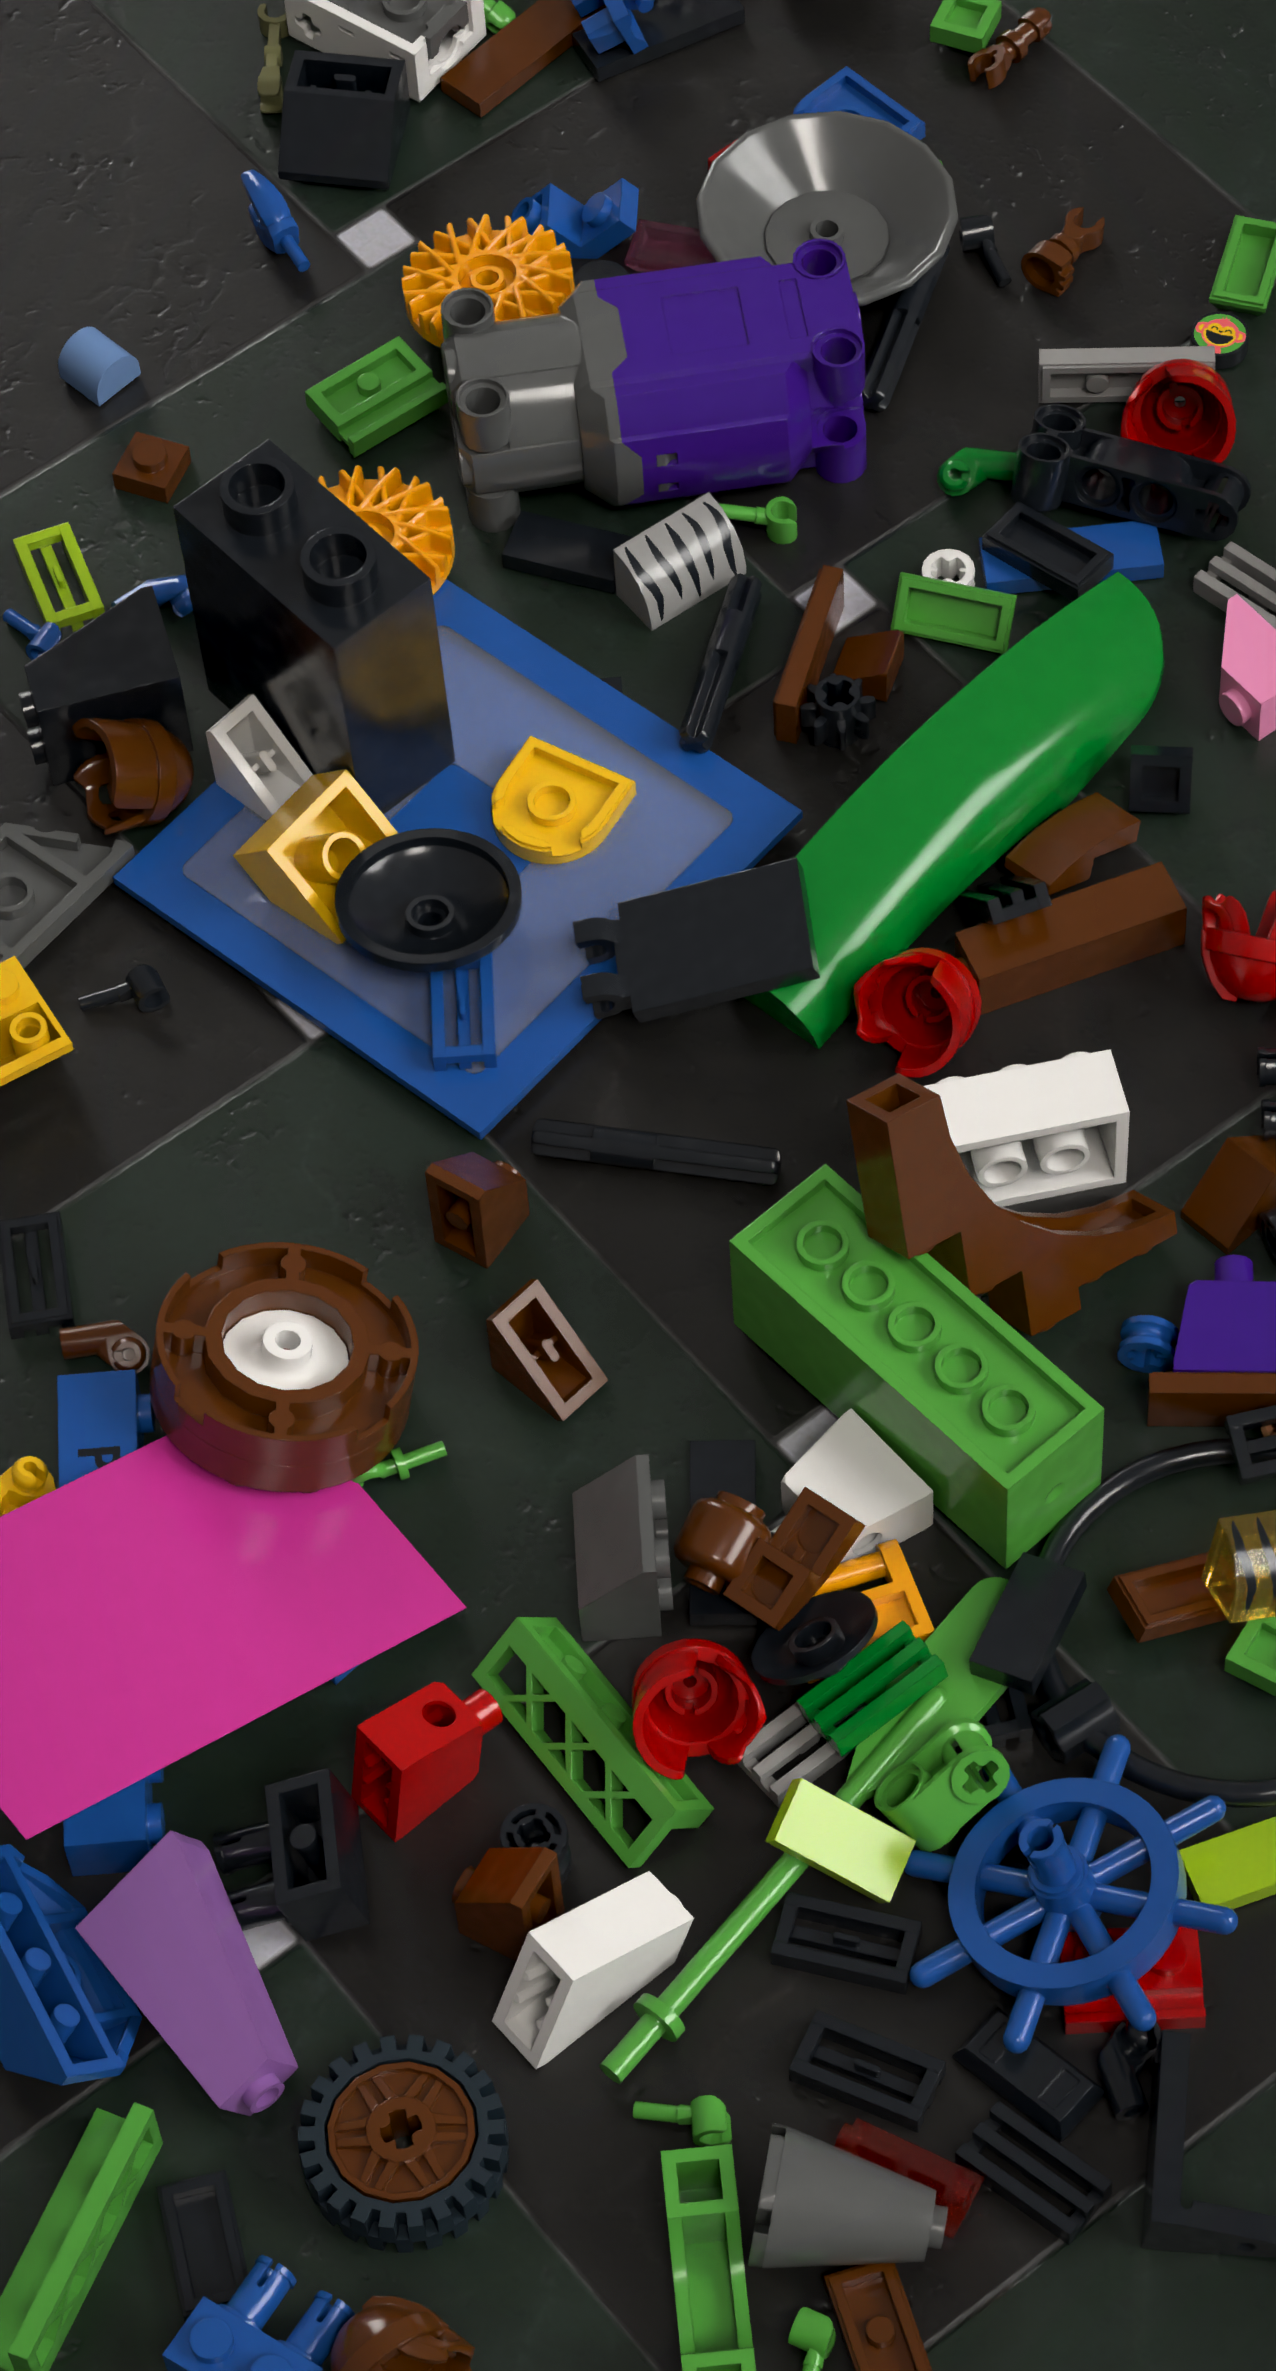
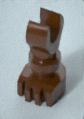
[1021,207,1105,297]

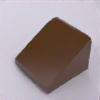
[833,630,904,702]

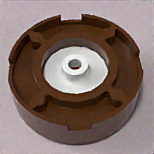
[150,1242,419,1493]

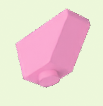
[1219,594,1276,741]

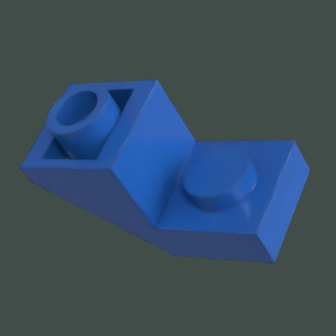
[511,178,639,259]

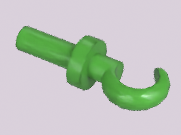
[352,1440,447,1487]

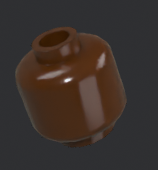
[673,1491,772,1595]

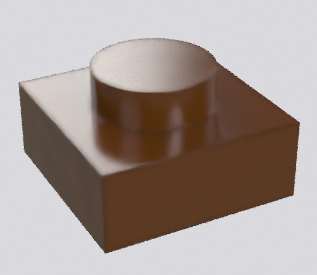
[112,431,191,503]

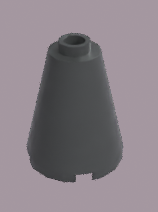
[748,2123,948,2269]

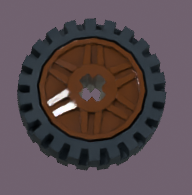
[298,2034,509,2253]

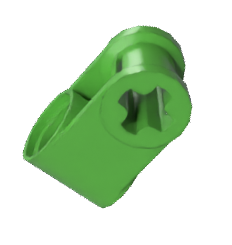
[874,1718,1010,1852]

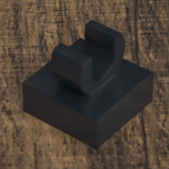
[1128,745,1193,814]

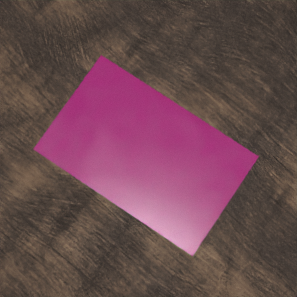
[0,1435,467,1840]

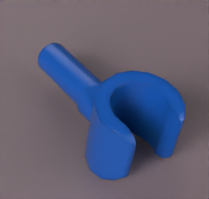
[3,608,62,660]

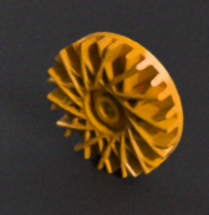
[401,214,575,348]
[318,465,455,595]

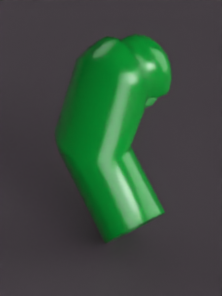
[937,447,1017,496]

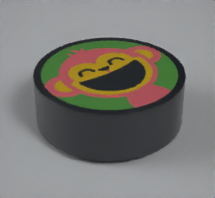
[1190,312,1249,369]

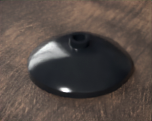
[335,828,522,973]

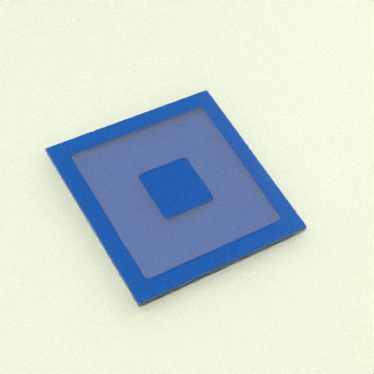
[113,579,803,1140]

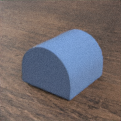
[58,327,141,406]

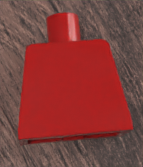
[351,1681,503,1843]

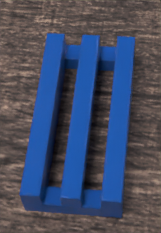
[430,952,497,1071]

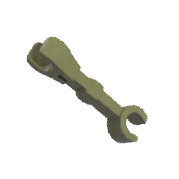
[257,3,289,113]

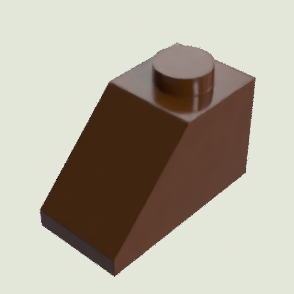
[425,1152,530,1269]
[452,1847,565,1961]

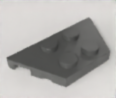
[0,822,135,969]

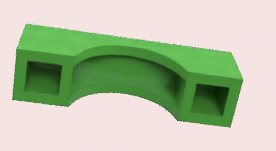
[660,2144,756,2371]

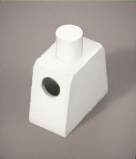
[770,1408,933,1563]

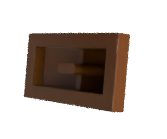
[1180,1135,1276,1255]
[486,1279,608,1421]

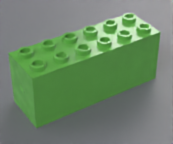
[729,1164,1105,1569]

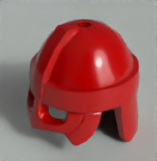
[1121,359,1236,463]
[1201,889,1276,1003]
[854,947,982,1078]
[632,1638,767,1780]

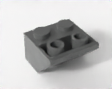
[572,1454,674,1642]

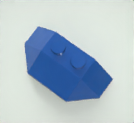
[0,1844,142,2086]

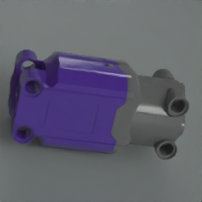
[441,239,867,533]

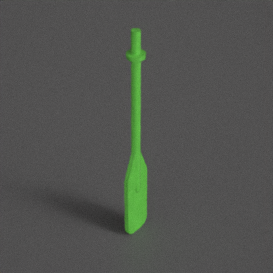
[599,1577,1009,2084]

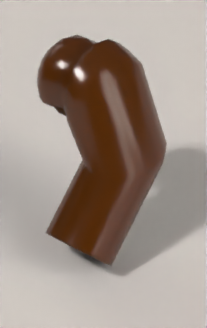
[59,1320,150,1373]

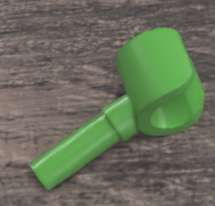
[718,496,798,544]
[633,2095,732,2147]
[788,2307,836,2371]

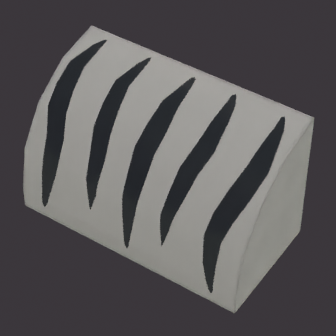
[613,492,746,631]

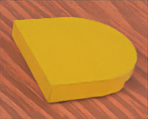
[491,735,637,864]

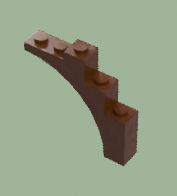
[846,1073,1177,1337]

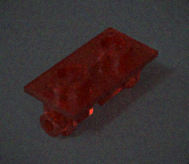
[835,2118,984,2239]

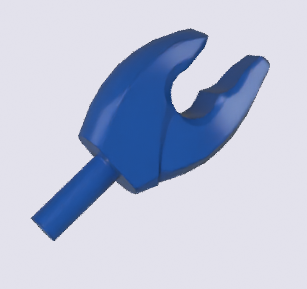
[241,169,311,272]

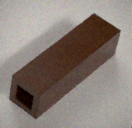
[955,861,1187,1015]

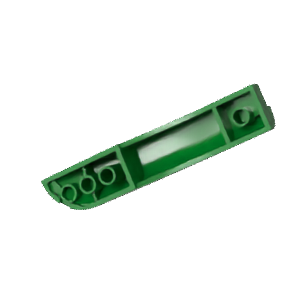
[744,572,1164,1050]

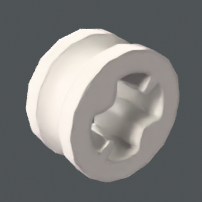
[922,549,975,587]

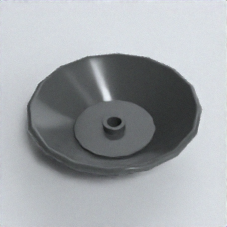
[696,111,958,306]

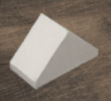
[205,694,313,821]

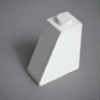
[492,1871,694,2069]

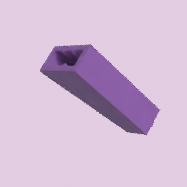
[75,1830,299,2116]

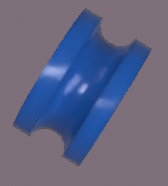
[1117,1315,1179,1373]

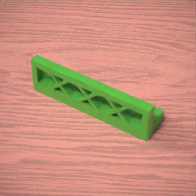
[471,1617,714,1868]
[0,2102,163,2371]

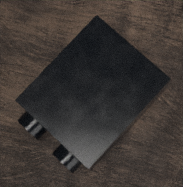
[173,439,456,815]

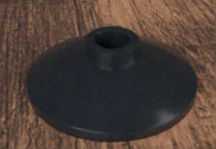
[751,1590,878,1686]

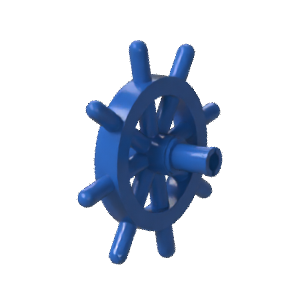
[904,1734,1238,2054]

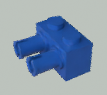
[162,2255,355,2371]

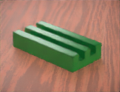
[797,1620,948,1757]

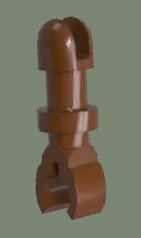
[967,7,1052,89]

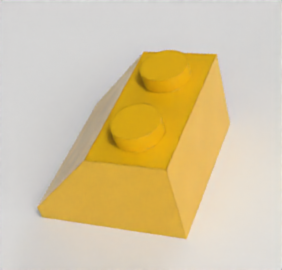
[233,769,398,944]

